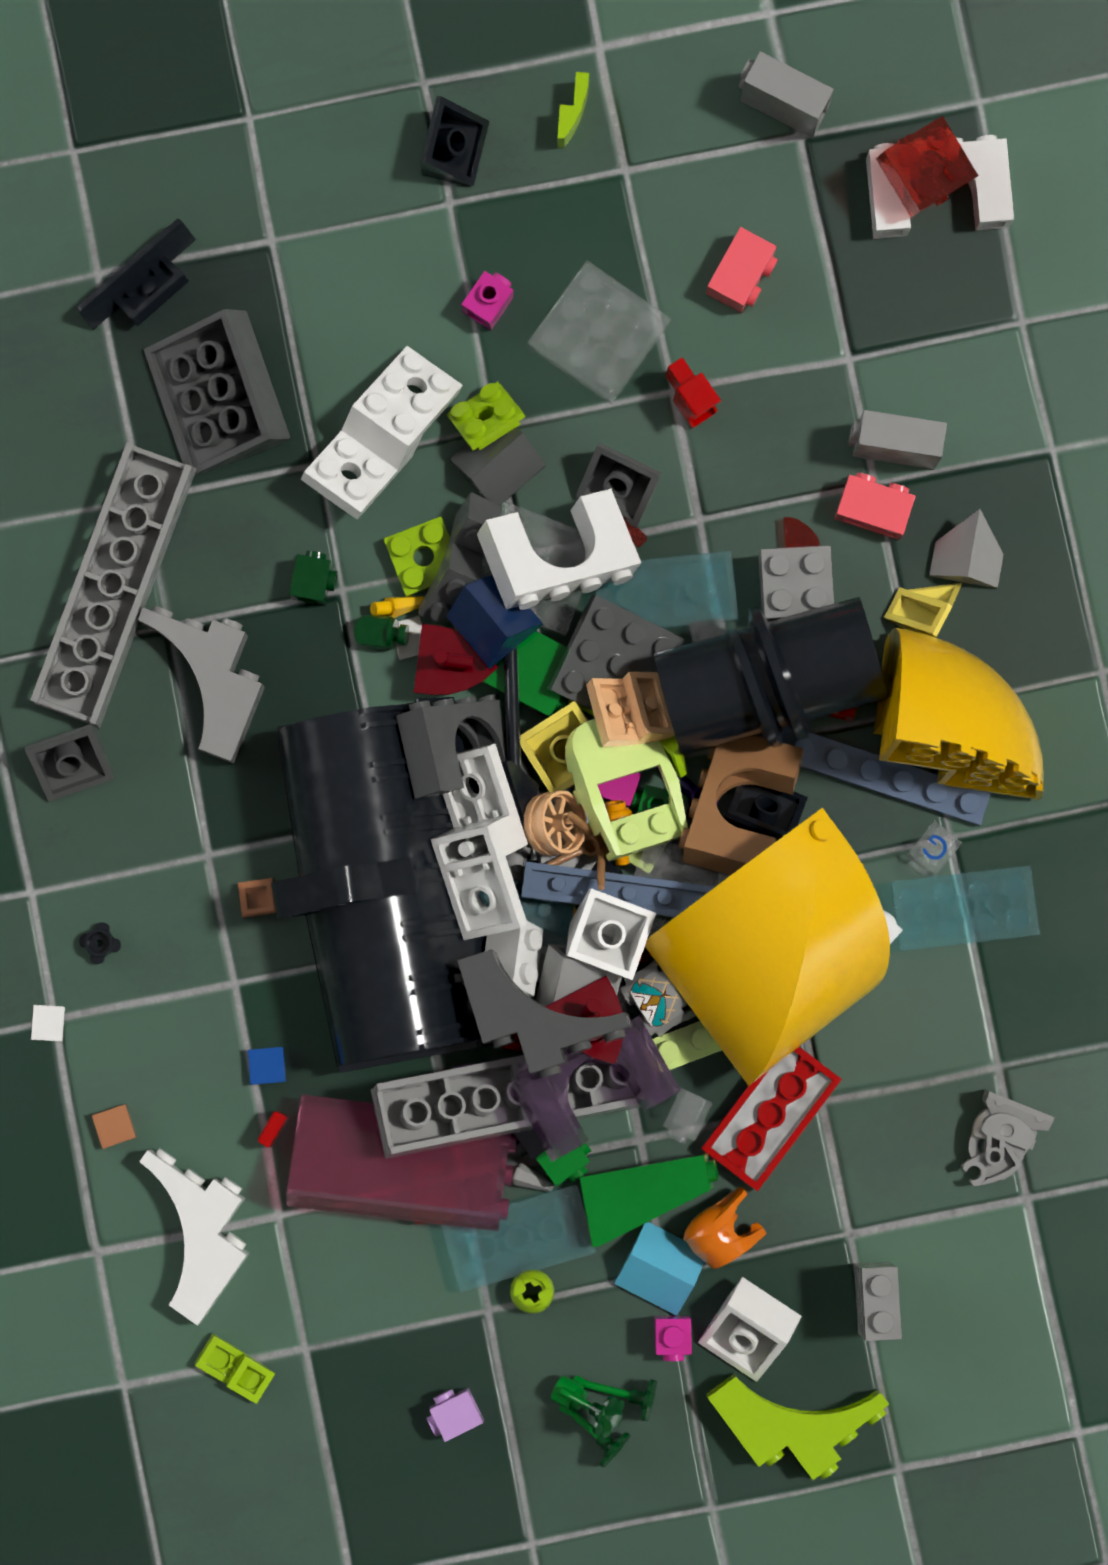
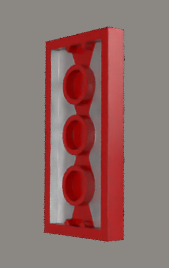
[701,1047,842,1192]

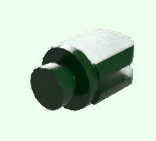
[354,614,409,650]

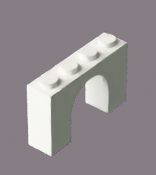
[866,135,1014,239]
[477,489,641,610]

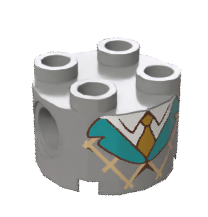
[620,959,696,1037]

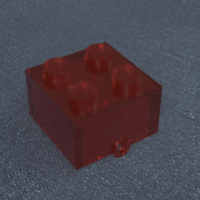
[876,116,979,218]

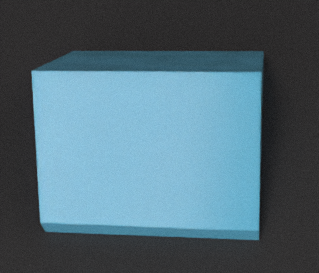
[614,1222,704,1316]

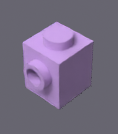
[427,1387,484,1442]

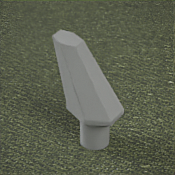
[499,1161,555,1192]

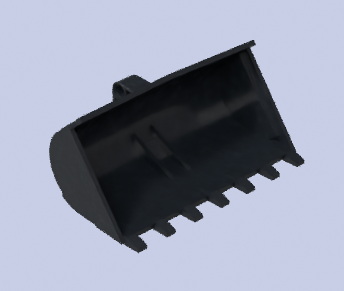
[271,697,493,1073]

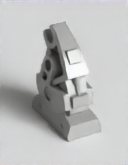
[961,1090,1055,1186]

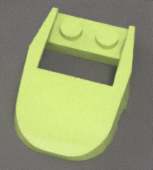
[565,719,688,861]

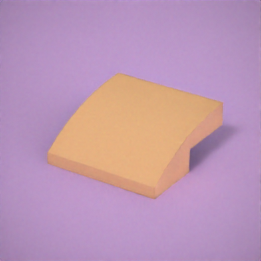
[586,672,675,747]

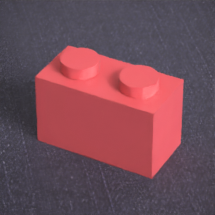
[706,227,779,313]
[834,473,916,540]

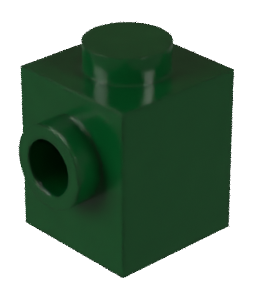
[289,551,338,606]

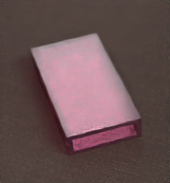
[286,1095,517,1231]

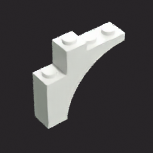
[140,1148,250,1326]

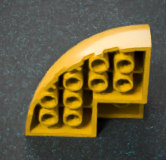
[873,628,1044,800]

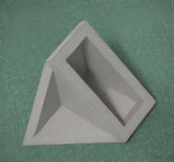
[929,509,1004,589]

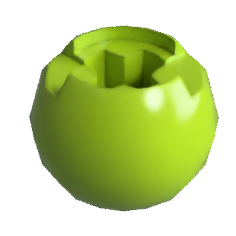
[510,1269,555,1314]

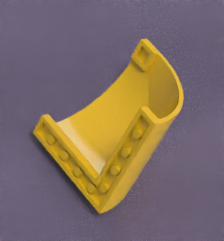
[645,808,890,1086]

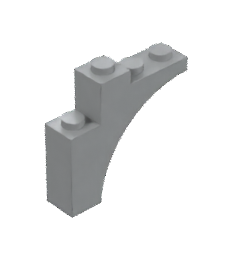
[138,605,265,764]

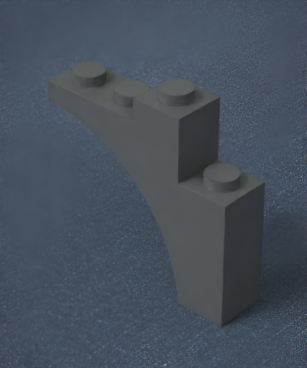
[457,949,633,1079]

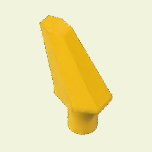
[370,596,425,618]

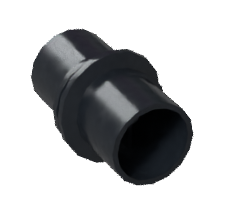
[654,597,888,755]

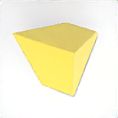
[884,583,962,638]

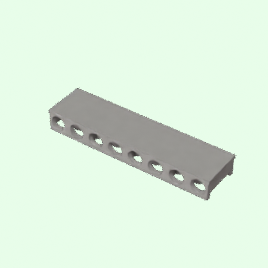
[30,442,197,728]
[371,1031,663,1159]

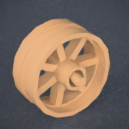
[524,790,586,856]

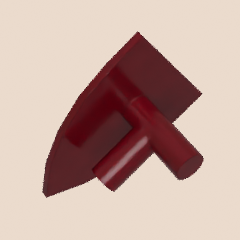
[414,624,498,695]
[546,976,623,1065]

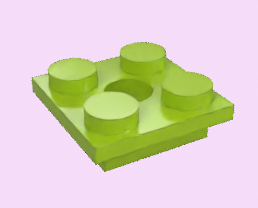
[446,381,525,450]
[383,516,450,597]

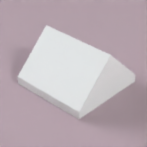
[566,888,656,980]

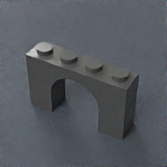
[396,694,532,799]

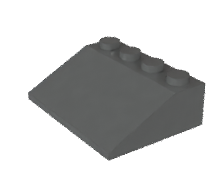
[143,309,291,477]

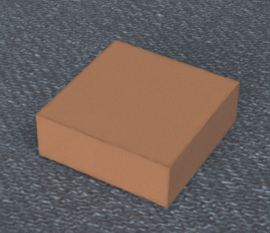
[238,878,276,918]
[92,1104,137,1149]

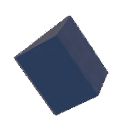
[446,575,543,669]

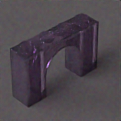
[511,1016,681,1162]

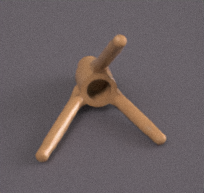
[546,811,608,891]

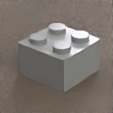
[758,546,834,622]

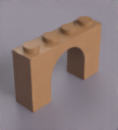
[679,736,804,875]

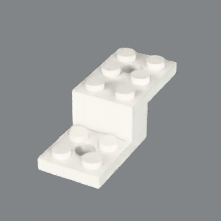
[301,346,463,520]
[431,743,528,940]

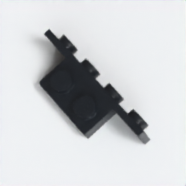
[76,219,196,330]

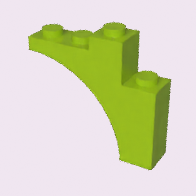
[706,1374,890,1480]

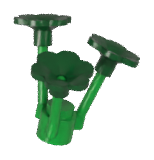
[551,1375,657,1468]

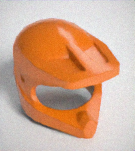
[683,1187,767,1269]

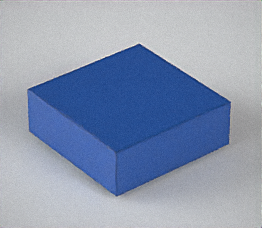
[248,1047,286,1085]

